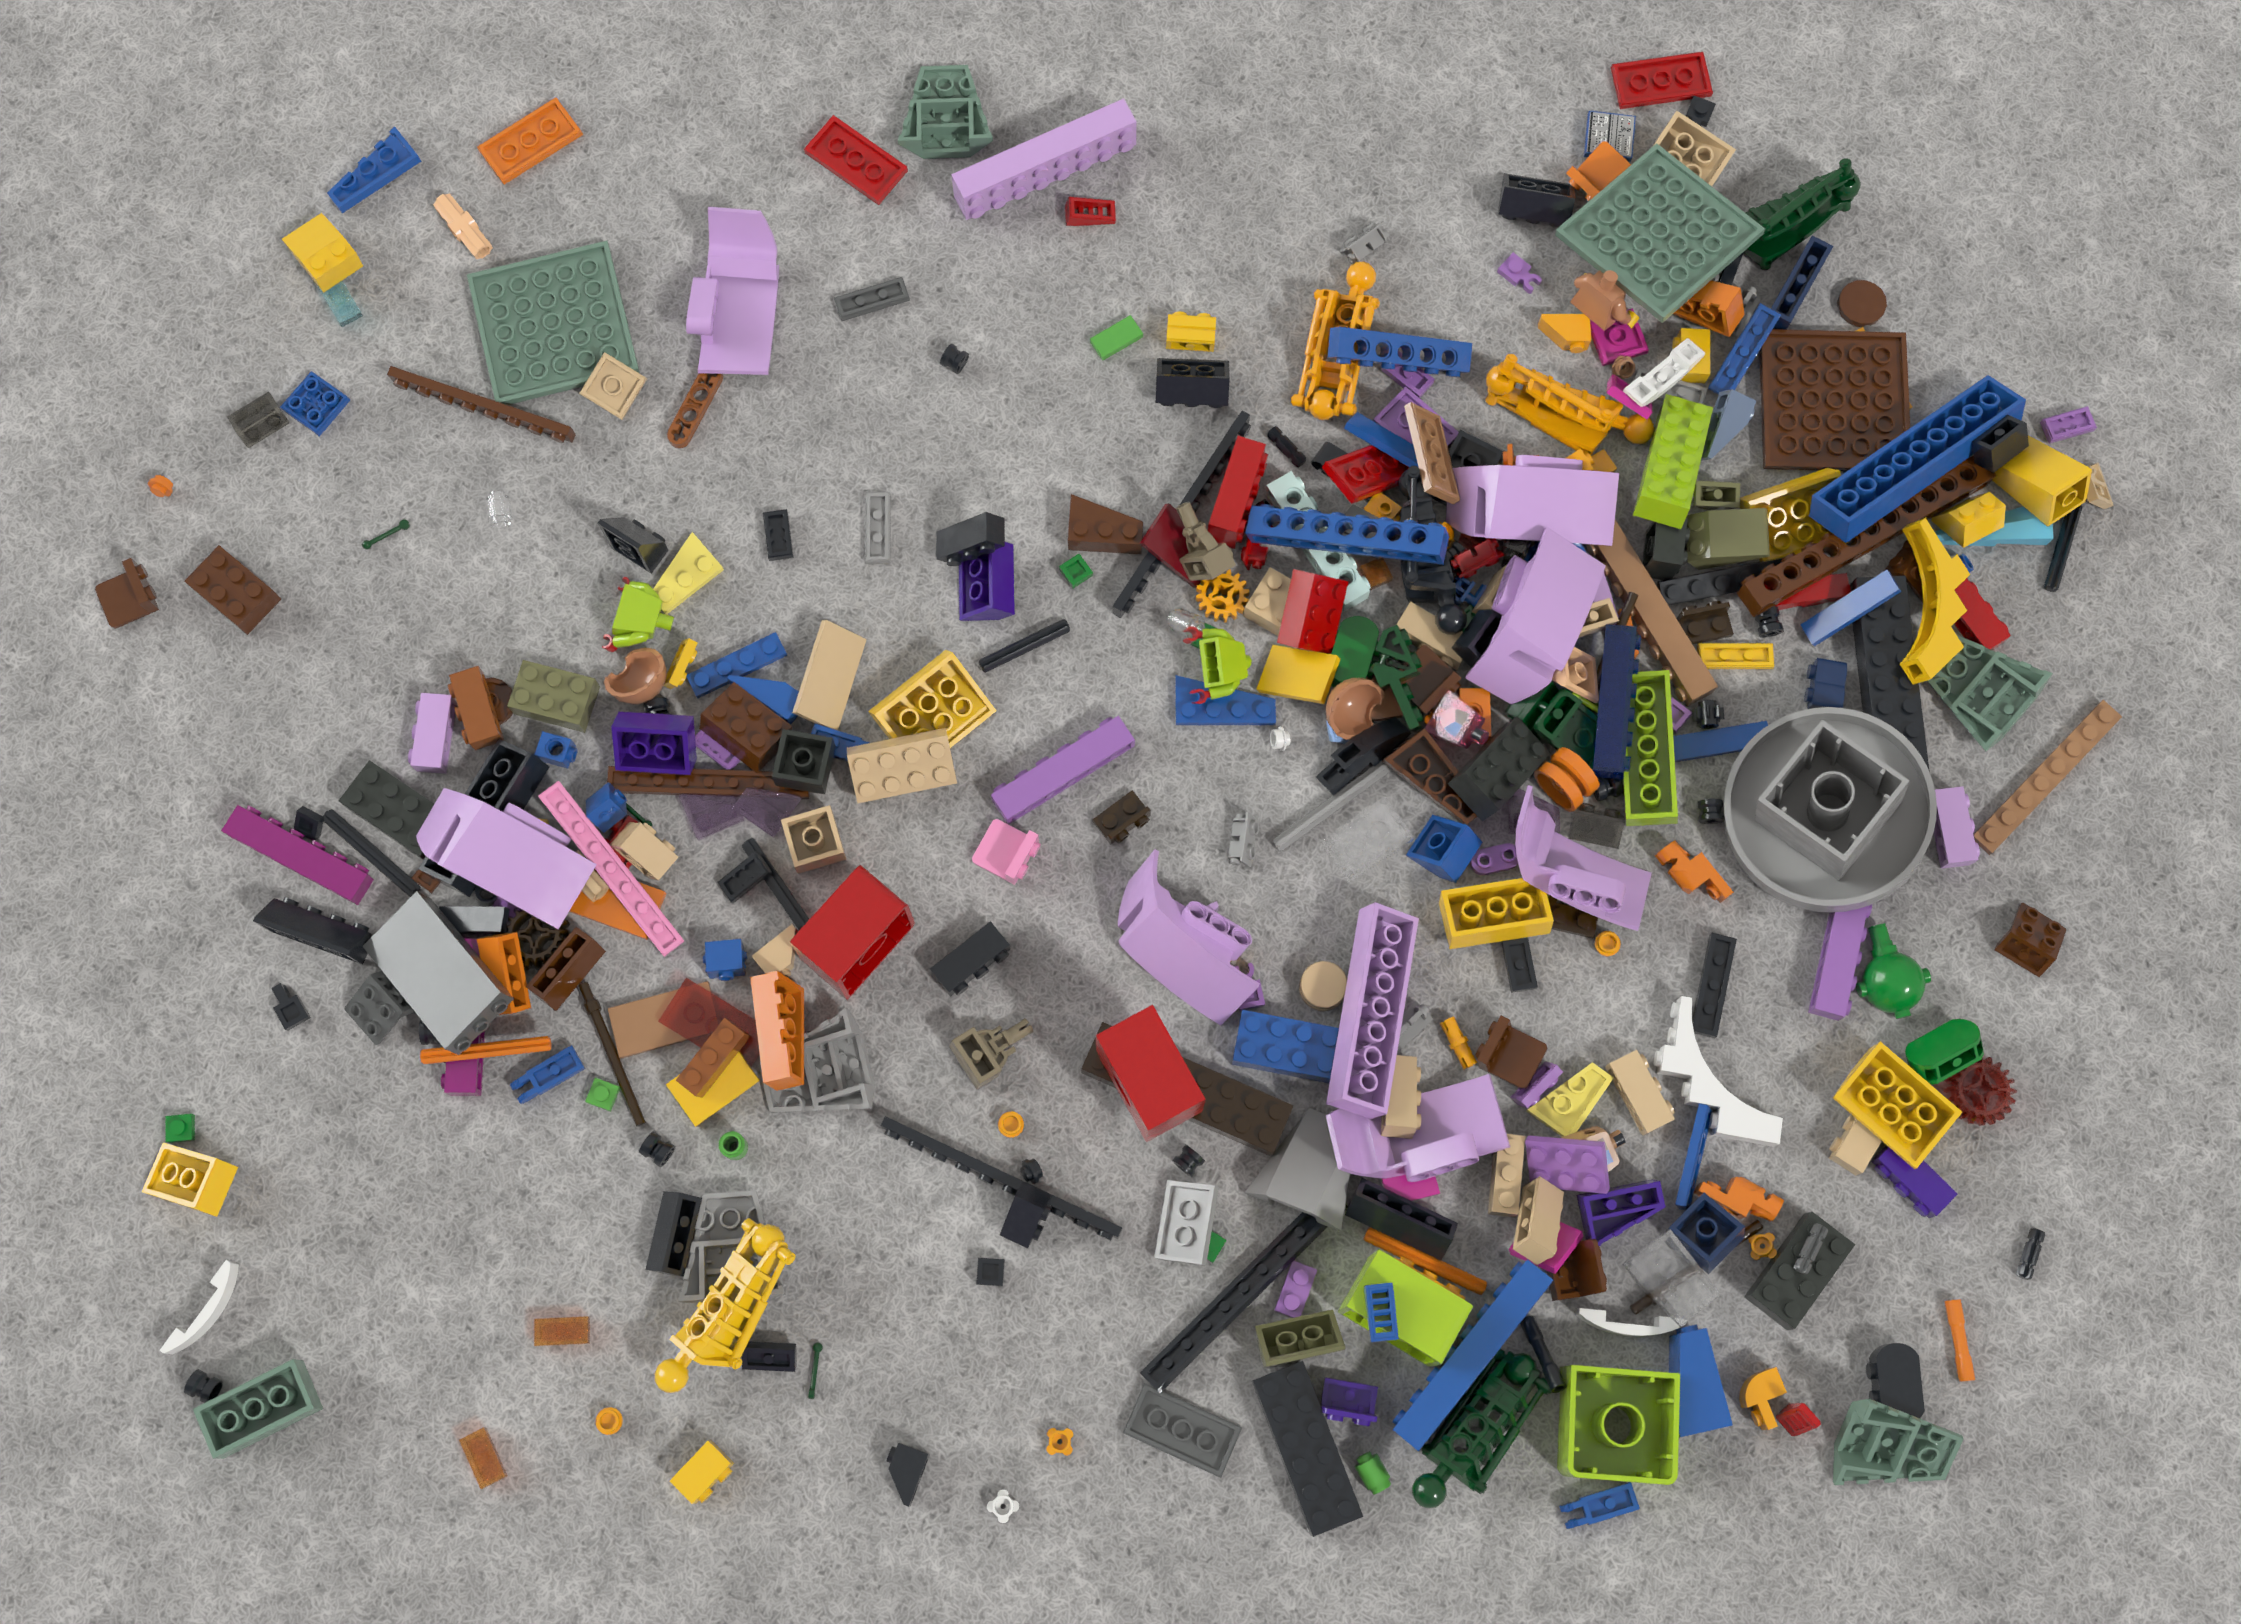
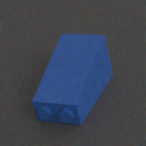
[1669,1324,1733,1437]

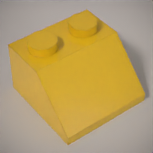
[1931,492,2006,548]

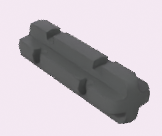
[1794,1223,1828,1274]

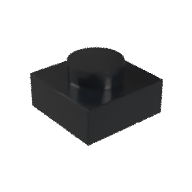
[293,806,324,840]
[976,1258,1005,1287]

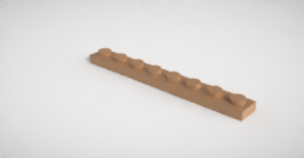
[1973,700,2122,855]

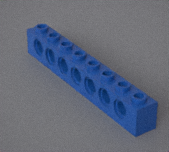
[1245,504,1449,564]

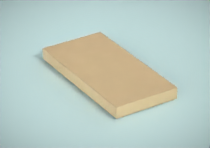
[792,620,867,730]

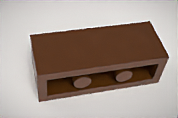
[526,927,606,1011]

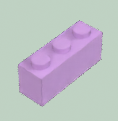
[408,693,457,774]
[1934,786,1980,869]

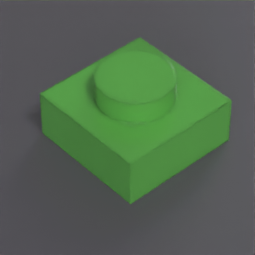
[585,1078,620,1112]

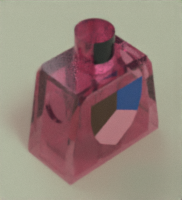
[1425,690,1489,749]

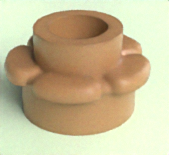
[1612,356,1635,379]

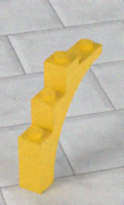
[1900,518,1970,684]

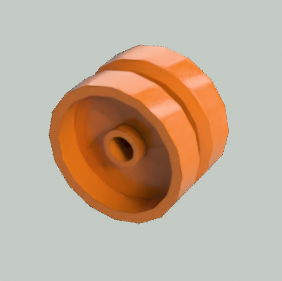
[1534,747,1600,812]

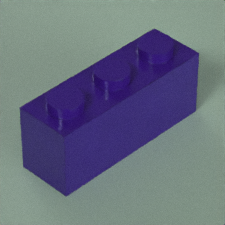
[1871,1145,1958,1218]

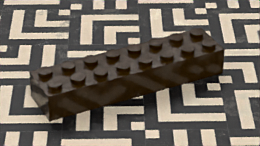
[1081,1022,1294,1157]

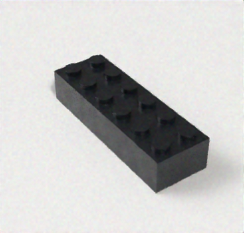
[418,739,550,897]
[1252,1361,1364,1537]

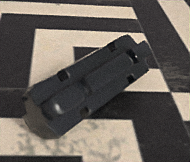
[1267,426,1306,468]
[2016,1228,2045,1280]

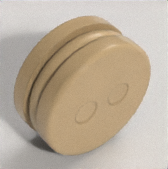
[1299,961,1347,1011]

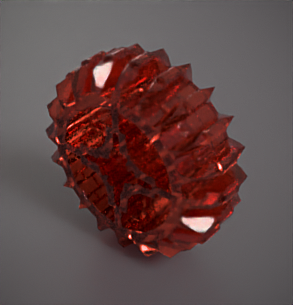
[1943,1057,2017,1126]

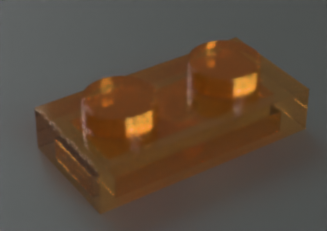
[534,1316,590,1346]
[459,1427,508,1489]

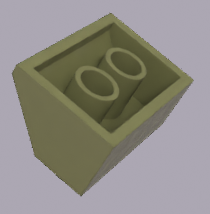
[1255,1309,1345,1368]

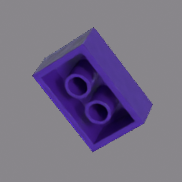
[611,711,697,775]

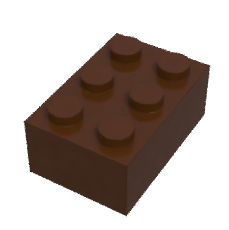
[184,545,281,635]
[699,682,792,773]

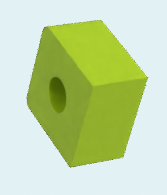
[1338,1249,1473,1367]
[1557,1365,1680,1485]

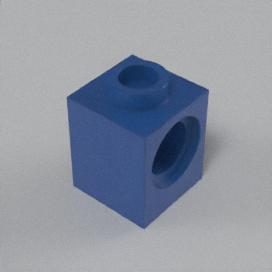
[534,731,577,769]

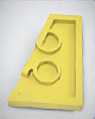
[653,532,724,615]
[1526,1062,1614,1137]

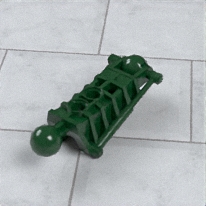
[1744,158,1861,270]
[1412,1348,1552,1509]

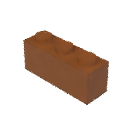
[448,666,504,751]
[676,1018,751,1098]

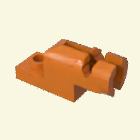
[1655,840,1734,903]
[1694,1177,1784,1222]

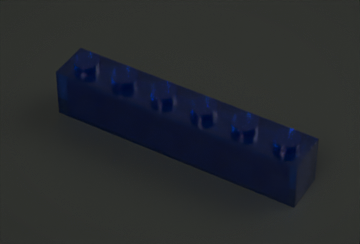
[1593,624,1641,779]

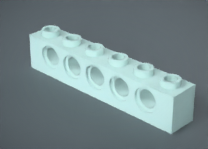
[1265,471,1371,612]

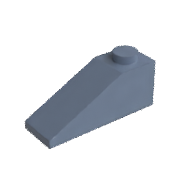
[1701,389,1756,461]

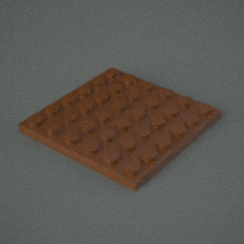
[1760,329,1910,471]

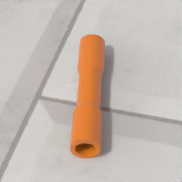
[1945,1299,1976,1382]

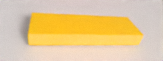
[1697,643,1774,669]

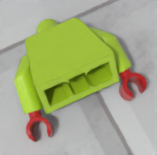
[602,577,674,652]
[1183,626,1252,704]

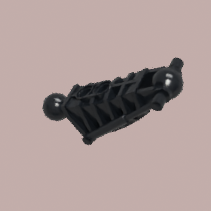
[1398,466,1467,635]

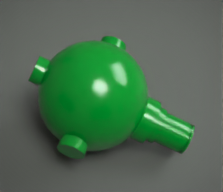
[1856,923,1931,1019]

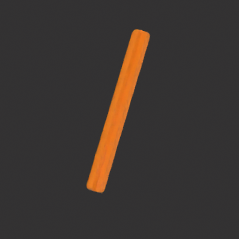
[420,1036,552,1064]
[1364,1227,1487,1295]

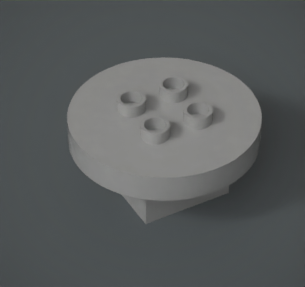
[1723,707,1937,912]

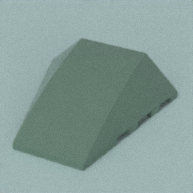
[898,65,993,159]
[1927,635,2053,752]
[1833,1399,1964,1485]

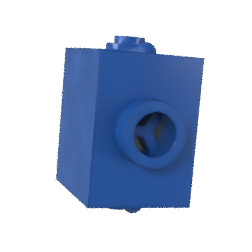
[586,782,627,833]
[703,939,748,981]

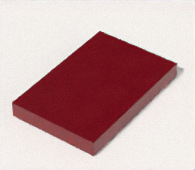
[1139,503,1201,588]

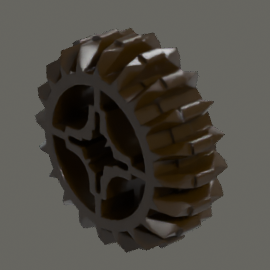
[506,908,571,970]

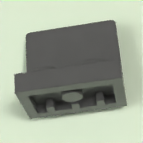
[344,971,415,1045]

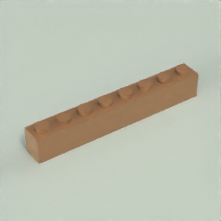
[1586,520,1718,707]

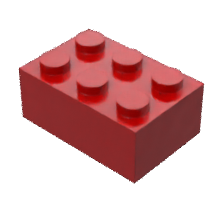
[1277,569,1349,654]

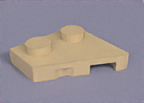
[2086,462,2114,509]

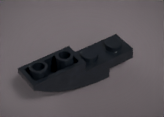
[1316,717,1411,796]

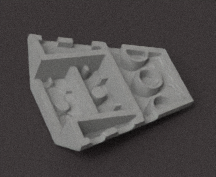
[758,1008,875,1113]
[1244,1108,1350,1232]
[678,1190,786,1304]

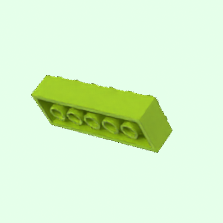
[1633,394,1713,529]
[1618,670,1678,826]

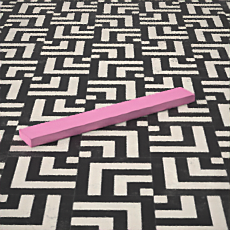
[538,781,685,957]

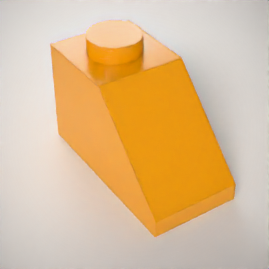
[1538,314,1591,353]

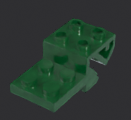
[1371,625,1424,732]
[1503,681,1619,769]

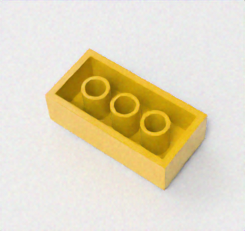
[1439,878,1554,949]

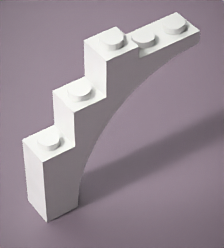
[1654,996,1783,1147]

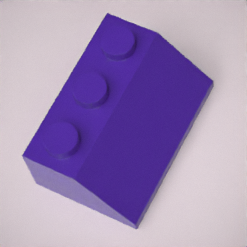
[959,542,1015,621]

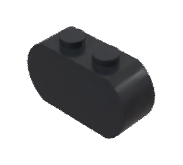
[1866,1343,1925,1418]

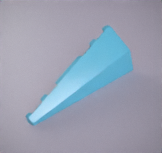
[1934,507,2054,546]

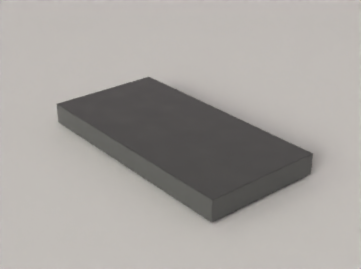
[1123,1383,1242,1478]

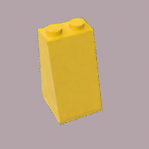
[1992,435,2092,527]

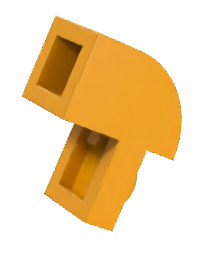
[1739,1367,1787,1430]

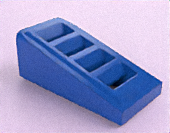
[1364,1283,1399,1342]

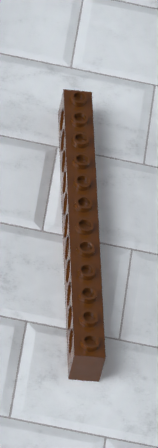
[1737,455,1997,617]

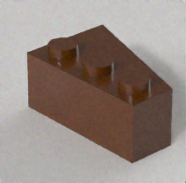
[1068,494,1143,555]

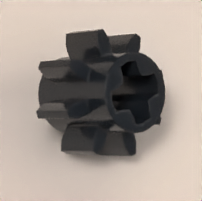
[1692,700,1725,729]

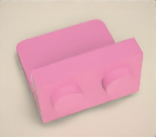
[972,819,1041,885]

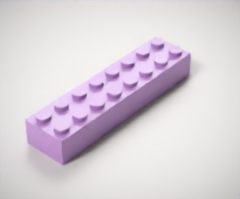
[951,98,1137,220]
[1326,902,1419,1119]

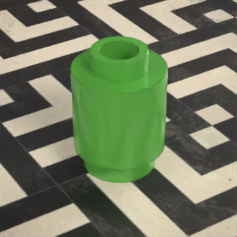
[719,1131,748,1160]
[1354,1451,1391,1495]

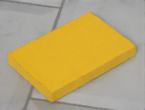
[1256,645,1340,704]
[666,1051,760,1127]

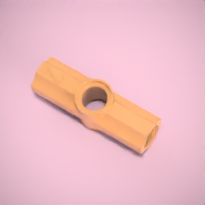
[433,193,493,260]

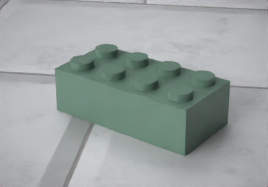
[193,1359,324,1459]

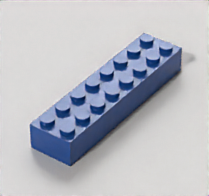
[1392,1259,1553,1451]

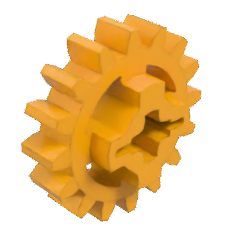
[1196,569,1249,623]

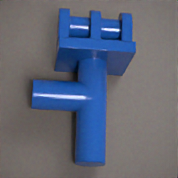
[1454,575,1487,607]

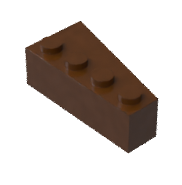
[1382,728,1477,825]

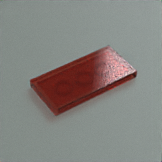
[658,978,760,1068]

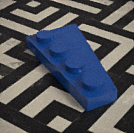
[327,126,422,214]
[1175,675,1276,725]

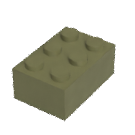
[507,660,600,733]

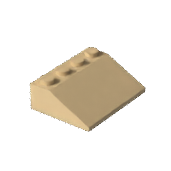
[1652,111,1736,186]

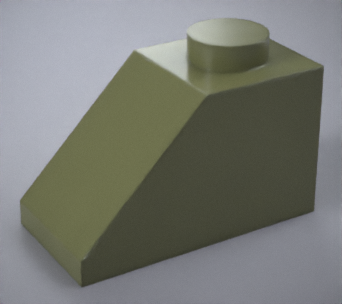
[1693,480,1740,510]

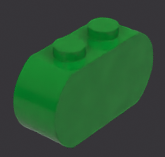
[1331,616,1379,688]
[1905,1019,1984,1085]

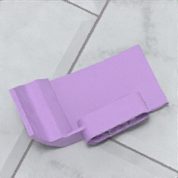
[686,207,779,375]
[1446,455,1619,546]
[1465,527,1606,704]
[1515,785,1652,931]
[416,788,597,929]
[1118,849,1260,1025]
[1326,1074,1510,1182]

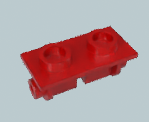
[1241,524,1273,570]
[1450,538,1504,578]

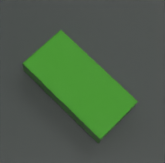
[1090,315,1143,361]

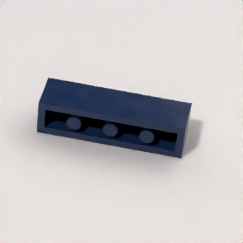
[1771,235,1833,330]

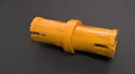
[1440,1016,1477,1070]

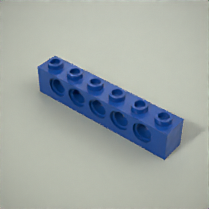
[1327,327,1473,377]

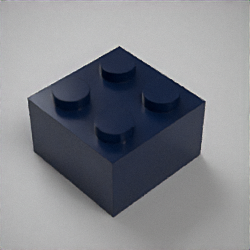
[1668,1193,1745,1275]

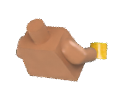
[1570,270,1639,331]

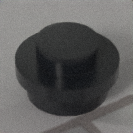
[1020,1158,1043,1184]

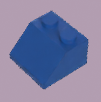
[1406,815,1483,883]

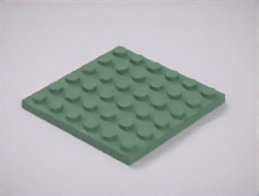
[1555,143,1765,323]
[467,241,640,405]

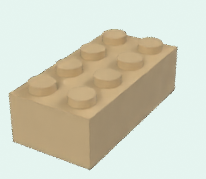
[847,728,957,804]

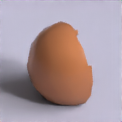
[604,647,666,705]
[1325,677,1385,740]

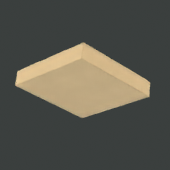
[579,352,647,420]

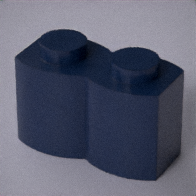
[1804,658,1847,709]

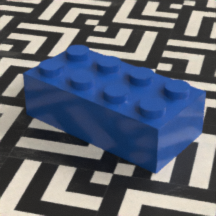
[1232,1010,1339,1084]

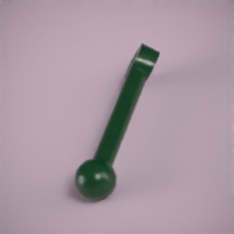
[362,520,410,550]
[626,803,653,827]
[808,1342,823,1399]

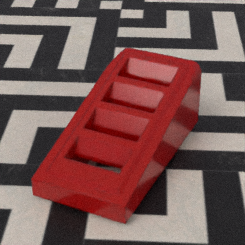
[1065,197,1116,226]
[1776,1403,1821,1436]

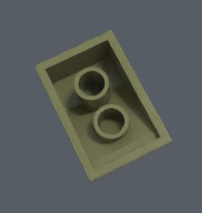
[1686,508,1770,570]

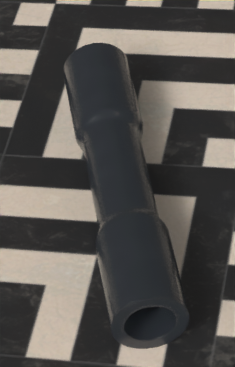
[1520,1316,1567,1393]

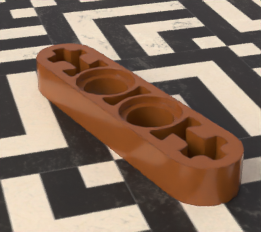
[667,373,723,448]

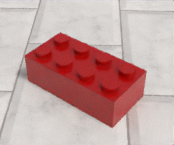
[1208,436,1269,549]

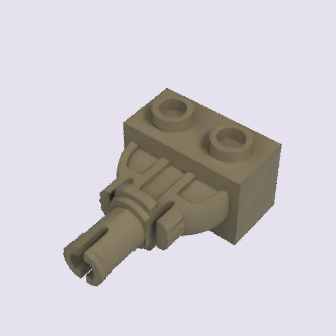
[1176,502,1236,581]
[949,1018,1033,1090]

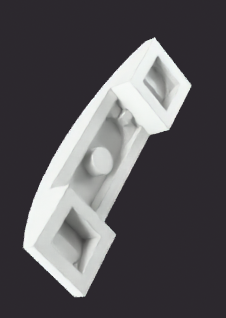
[1623,338,1705,407]
[159,1260,239,1354]
[1575,1308,1686,1337]

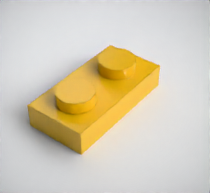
[664,638,698,689]

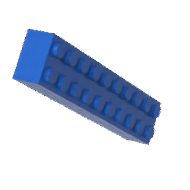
[1809,375,2026,543]

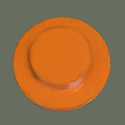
[148,475,173,497]

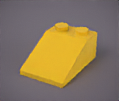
[282,213,363,293]
[142,1143,238,1217]

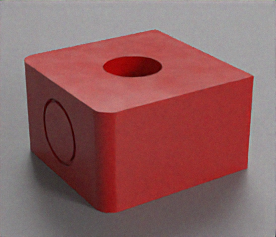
[789,865,915,1000]
[1096,1004,1206,1142]

